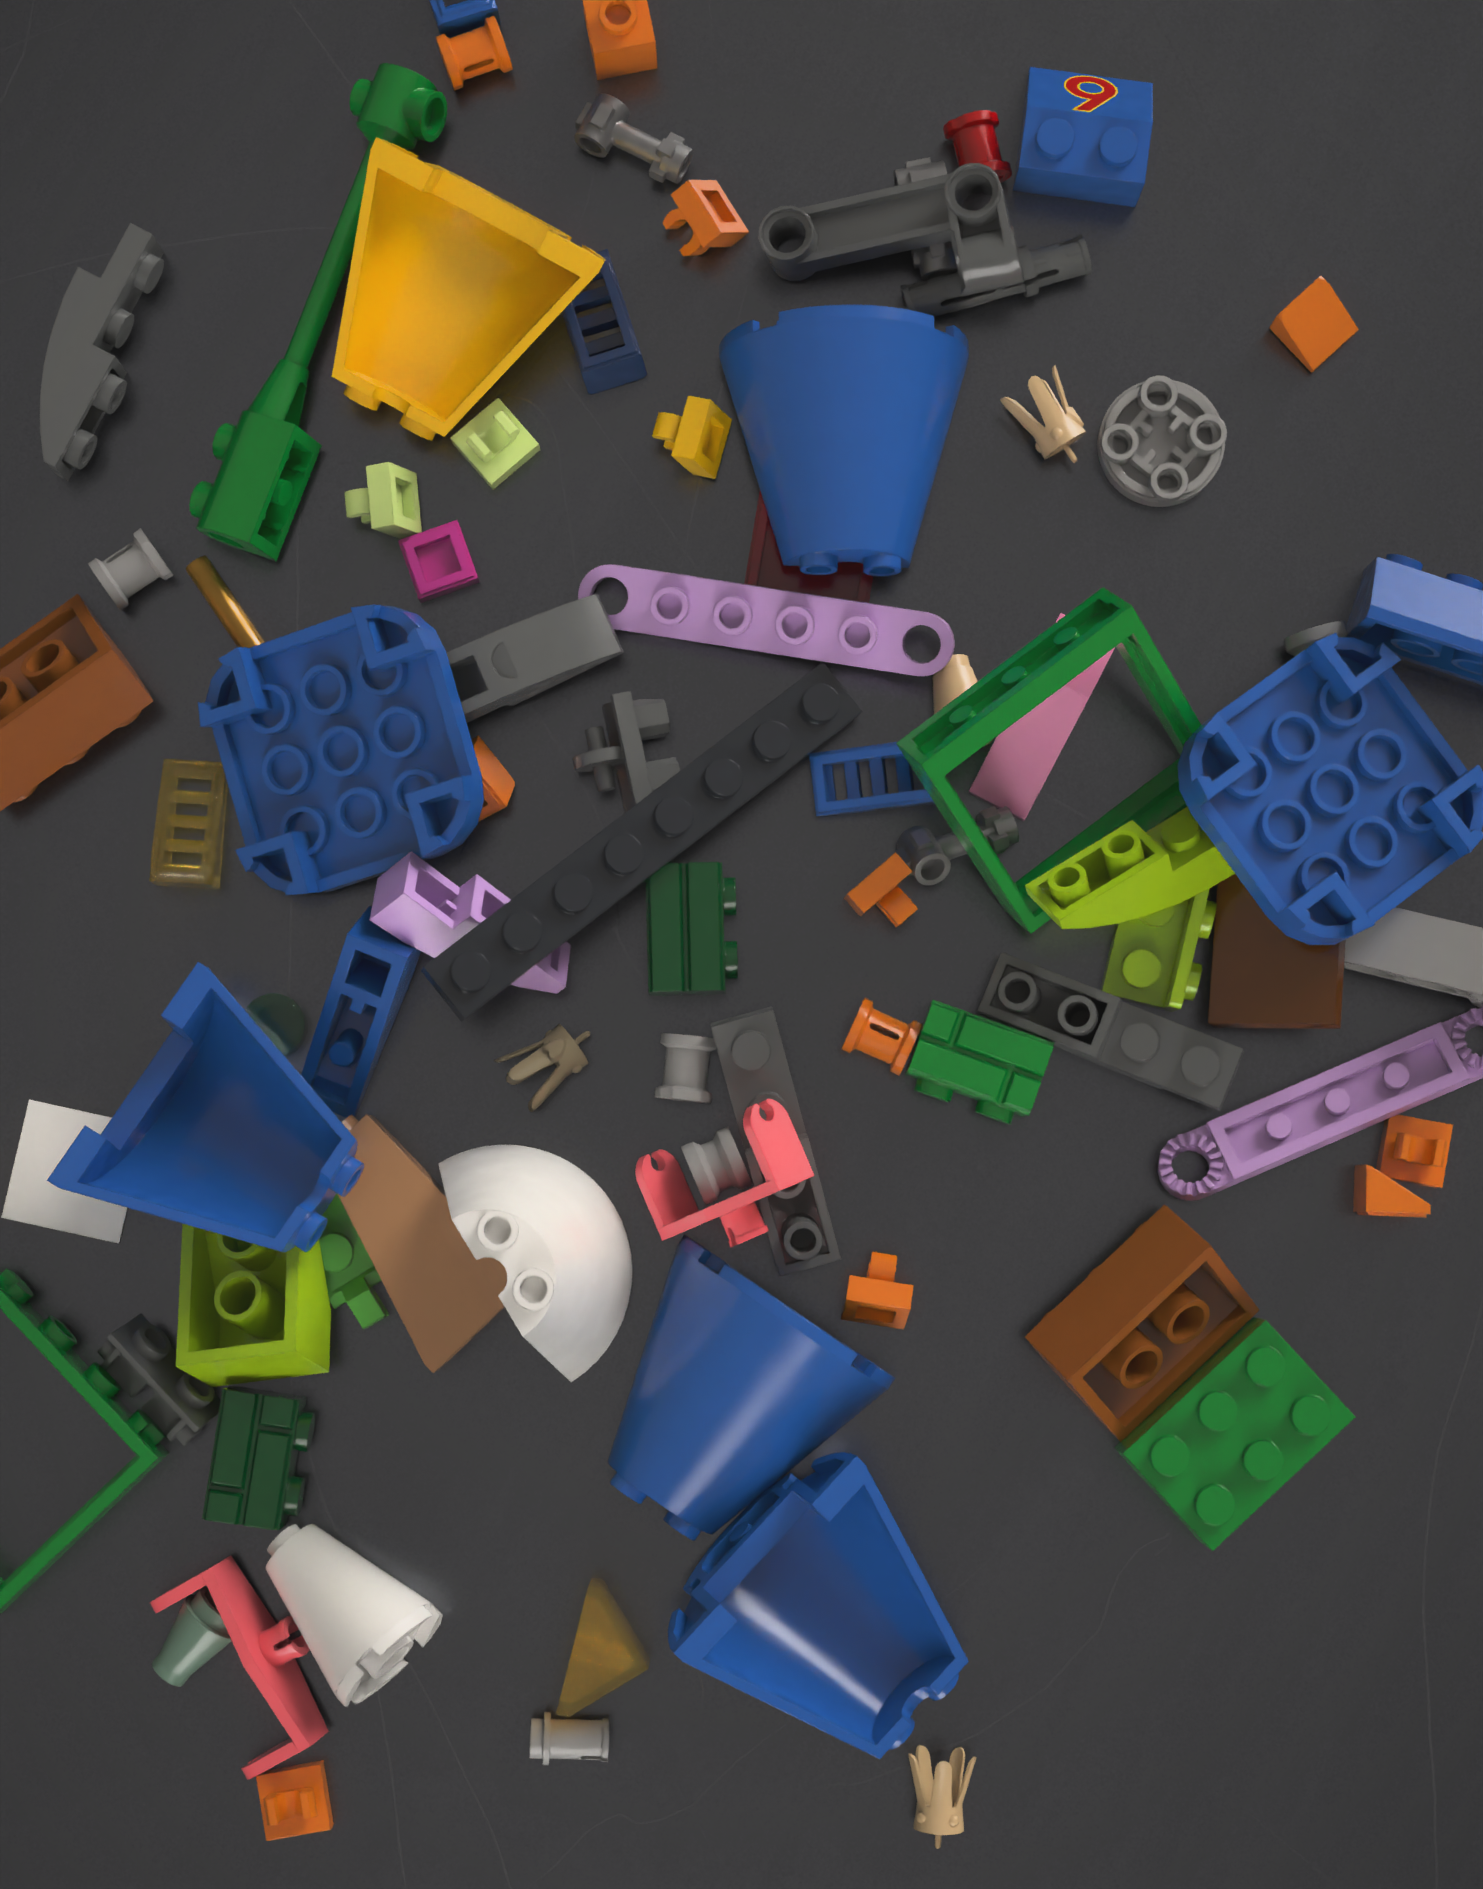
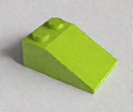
[176,1224,331,1387]

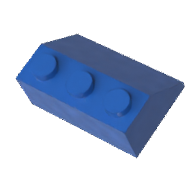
[1346,554,1483,685]

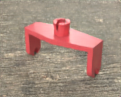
[635,1099,815,1248]
[149,1555,329,1780]

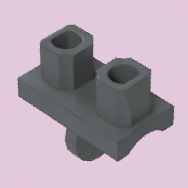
[572,691,680,813]

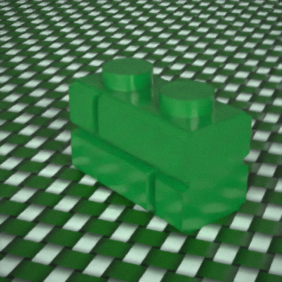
[905,1000,1054,1124]

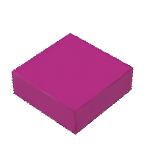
[398,520,480,603]

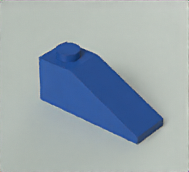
[301,906,421,1118]

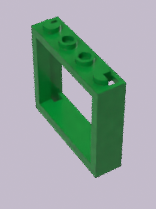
[896,587,1201,934]
[0,1268,169,1615]

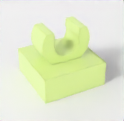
[450,398,540,490]
[344,462,422,539]

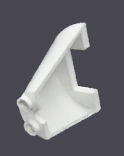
[438,1145,633,1382]

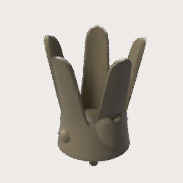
[494,1024,590,1112]

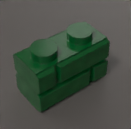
[646,862,738,996]
[202,1386,315,1530]

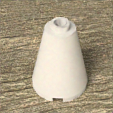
[266,1524,443,1707]

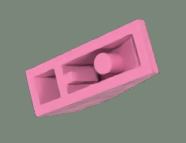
[968,613,1115,821]

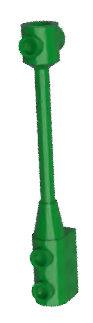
[189,63,447,561]

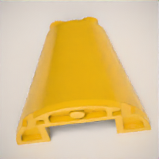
[332,137,605,441]

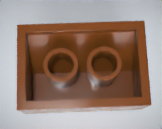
[0,594,154,811]
[1024,1204,1260,1442]

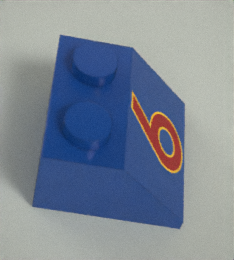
[1012,67,1153,207]

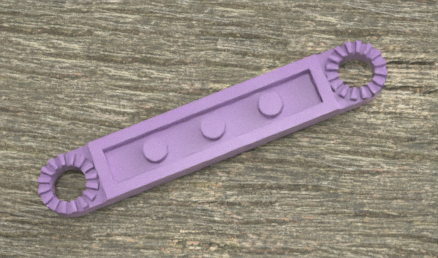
[578,564,955,676]
[1158,1006,1483,1201]

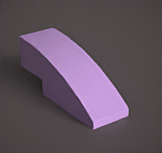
[369,851,571,994]

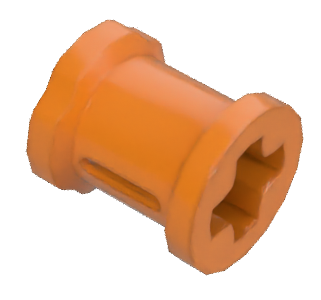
[435,16,513,91]
[841,997,923,1075]

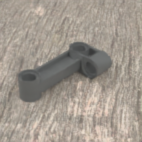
[758,163,1024,296]

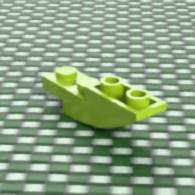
[1025,807,1235,929]

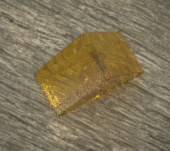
[556,1577,651,1717]

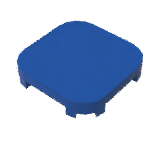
[198,604,484,896]
[1177,633,1483,945]

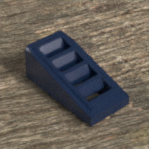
[562,249,647,394]

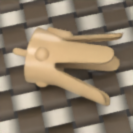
[1000,365,1086,463]
[908,1745,977,1849]

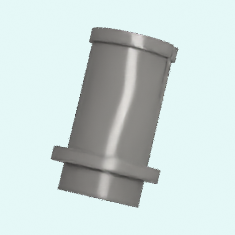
[529,1712,609,1766]

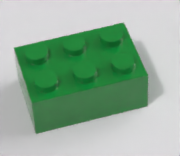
[1114,1317,1355,1551]

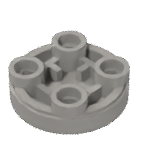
[1097,375,1227,507]

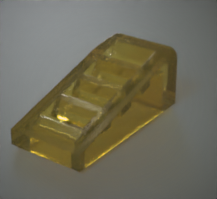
[149,759,227,889]

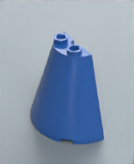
[719,305,969,576]
[47,962,364,1252]
[607,1234,895,1541]
[668,1452,969,1759]

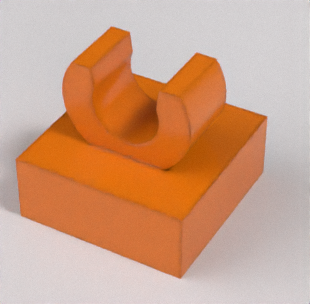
[662,180,749,256]
[844,852,918,927]
[1376,1114,1453,1188]
[841,1252,914,1330]
[256,1760,334,1841]

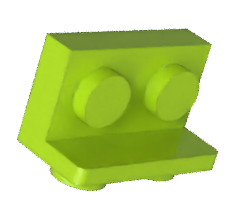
[1100,888,1217,1012]

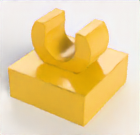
[652,396,732,479]

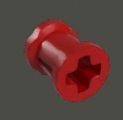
[943,110,1012,183]

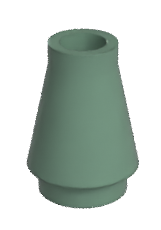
[152,1587,232,1687]

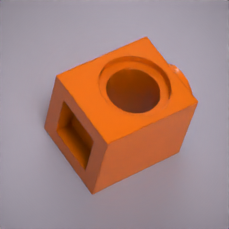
[582,0,658,80]

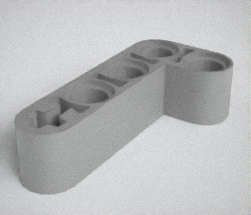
[1344,907,1483,1008]

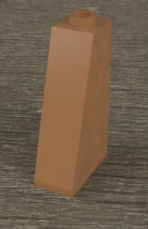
[338,1114,507,1373]

